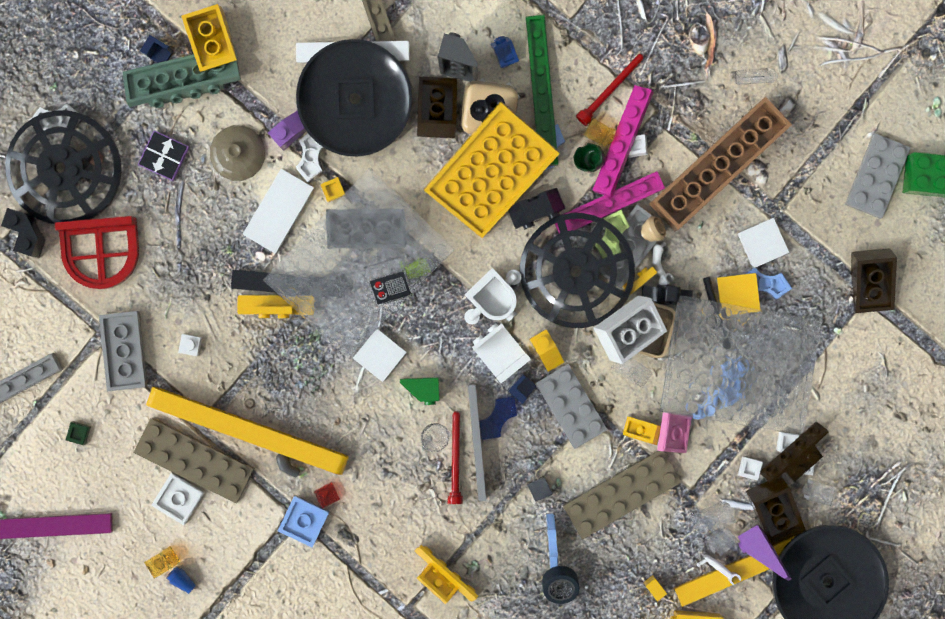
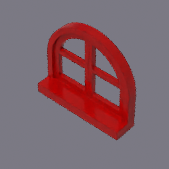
[55,216,139,289]

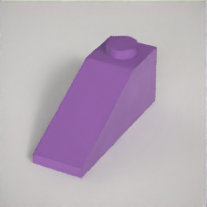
[268,110,306,151]
[738,525,792,581]

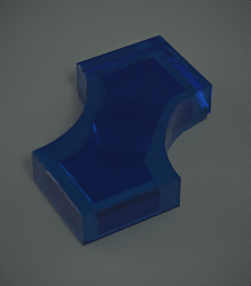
[479,396,517,440]

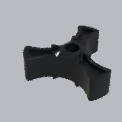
[642,285,693,306]

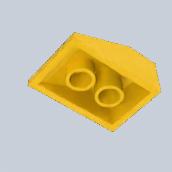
[181,4,237,72]

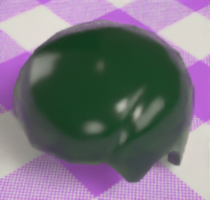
[573,143,605,173]

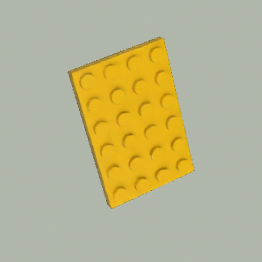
[424,102,560,238]

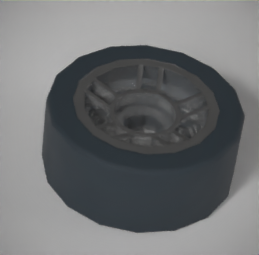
[542,566,580,604]

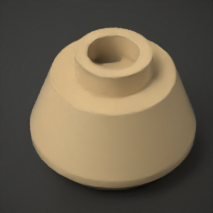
[641,216,666,242]

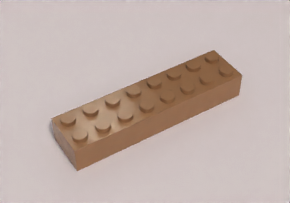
[649,97,792,232]

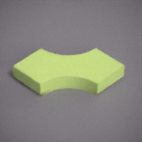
[595,210,630,259]

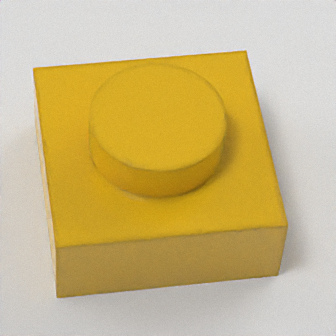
[320,177,346,203]

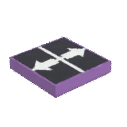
[138,131,190,182]

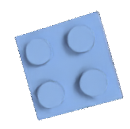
[278,495,329,547]

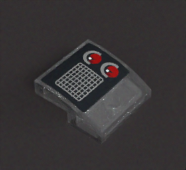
[364,256,414,307]

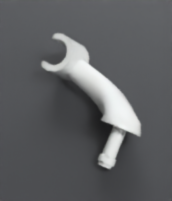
[653,242,674,285]
[696,554,741,585]

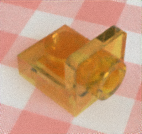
[144,546,180,578]

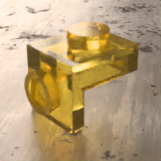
[583,118,615,147]

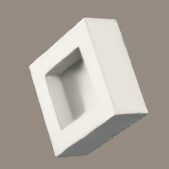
[628,134,648,158]
[178,334,202,356]
[738,456,763,480]

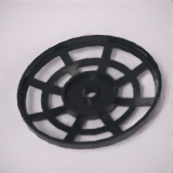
[5,110,122,224]
[520,213,635,328]

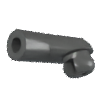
[276,454,300,478]

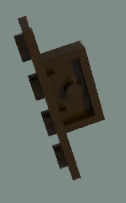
[760,422,829,483]

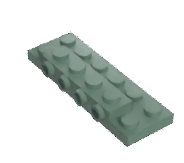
[122,44,241,108]

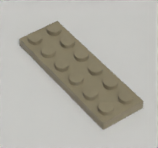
[133,418,255,504]
[562,450,681,540]

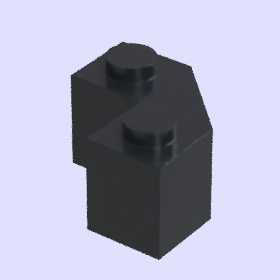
[508,188,566,230]
[1,208,46,258]

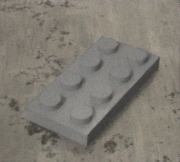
[845,133,911,219]
[596,204,667,288]
[99,311,147,392]
[535,364,607,449]

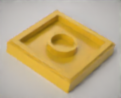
[717,273,761,316]

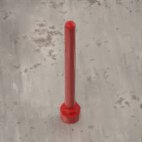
[576,54,644,126]
[447,411,463,504]

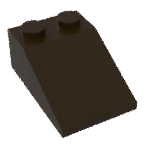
[417,76,457,138]
[851,248,897,313]
[746,476,806,546]

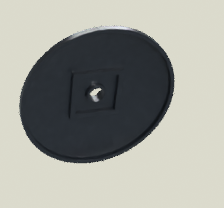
[296,39,412,157]
[772,525,889,619]

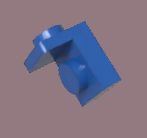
[490,36,519,68]

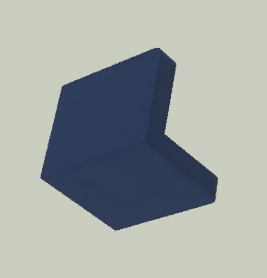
[140,35,174,63]
[508,374,536,404]

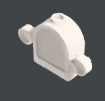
[465,268,521,324]

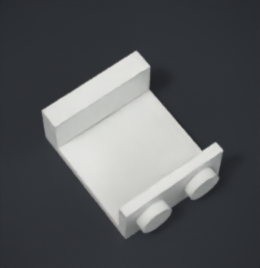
[472,323,531,383]

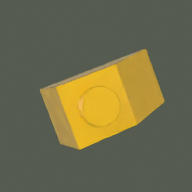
[529,329,564,372]

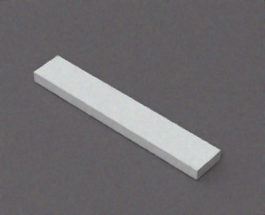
[296,41,410,63]

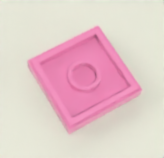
[657,412,692,453]

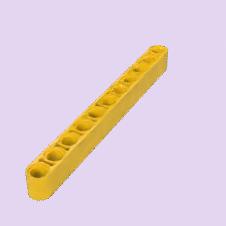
[146,386,349,475]

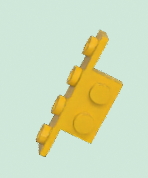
[237,295,314,318]
[414,545,479,604]

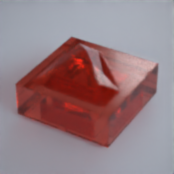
[314,482,340,508]

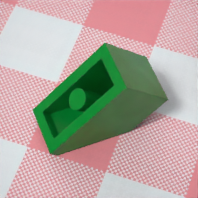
[400,377,440,405]

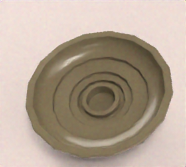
[210,126,265,181]

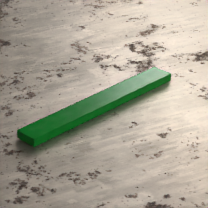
[526,15,558,167]

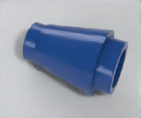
[166,566,196,594]

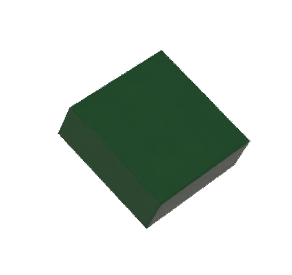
[65,421,91,445]

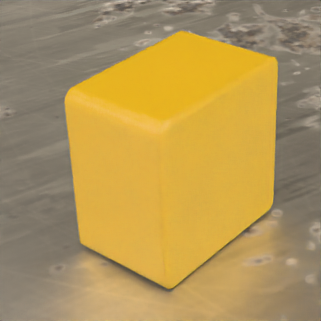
[643,575,667,602]

